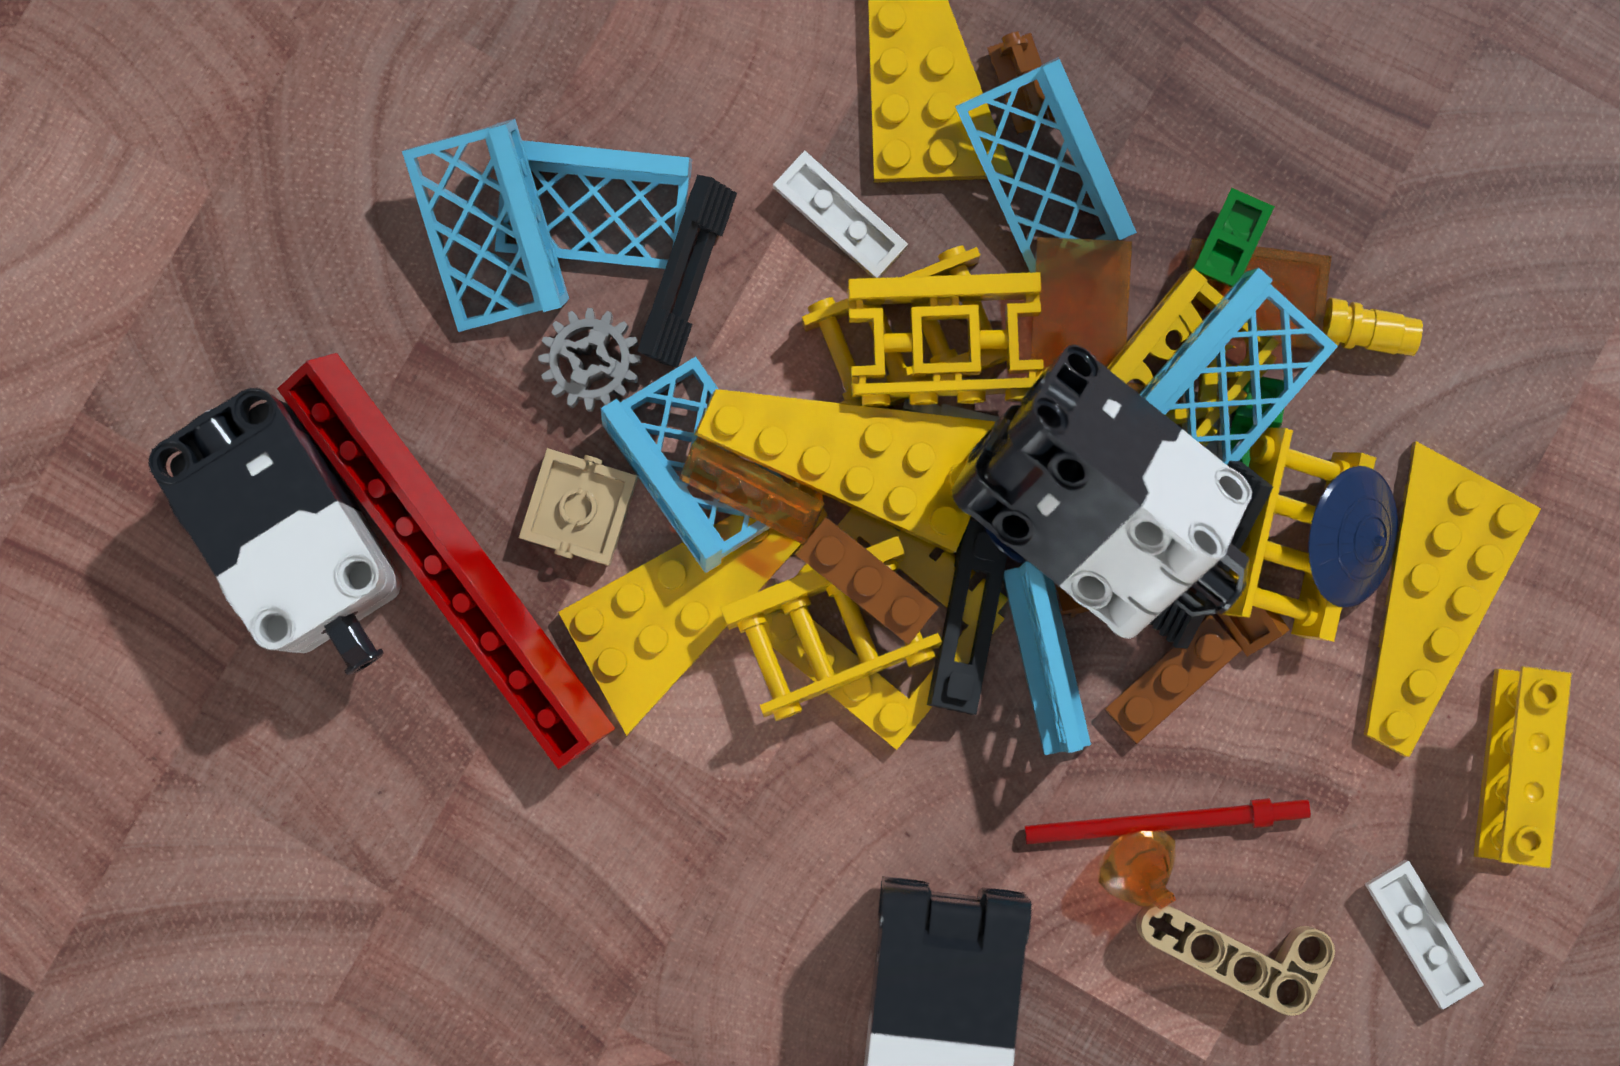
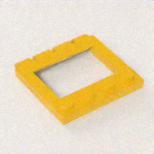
[763,508,1008,750]

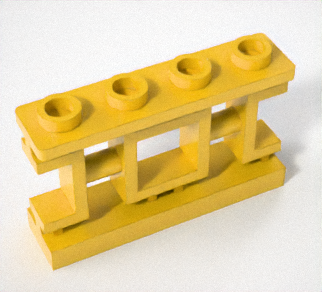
[847,272,1044,407]

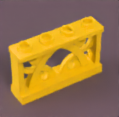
[1106,268,1280,447]

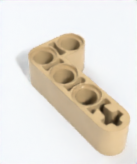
[1136,902,1335,1016]

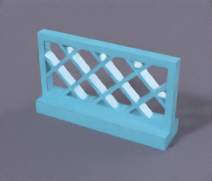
[955,57,1137,274]
[402,119,569,332]
[495,140,693,269]
[1140,268,1338,465]
[601,357,801,573]
[1003,561,1091,755]

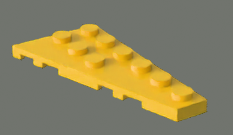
[868,0,1014,183]
[694,389,996,553]
[1364,441,1541,757]
[558,480,828,736]

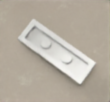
[773,151,908,278]
[1365,860,1484,1009]

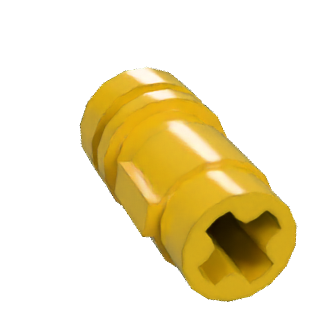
[1319,297,1423,356]

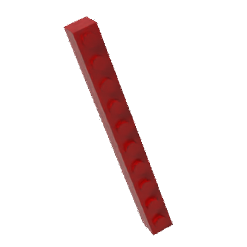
[277,353,616,770]

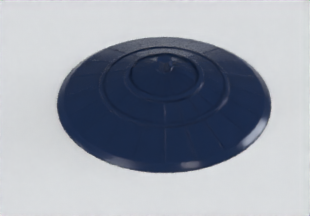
[1309,466,1398,608]

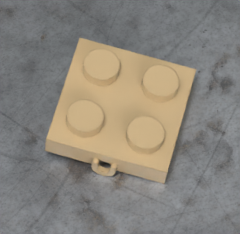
[519,448,638,566]

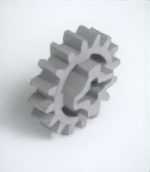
[538,308,642,412]

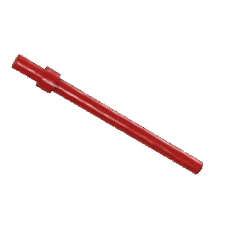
[1024,798,1311,845]

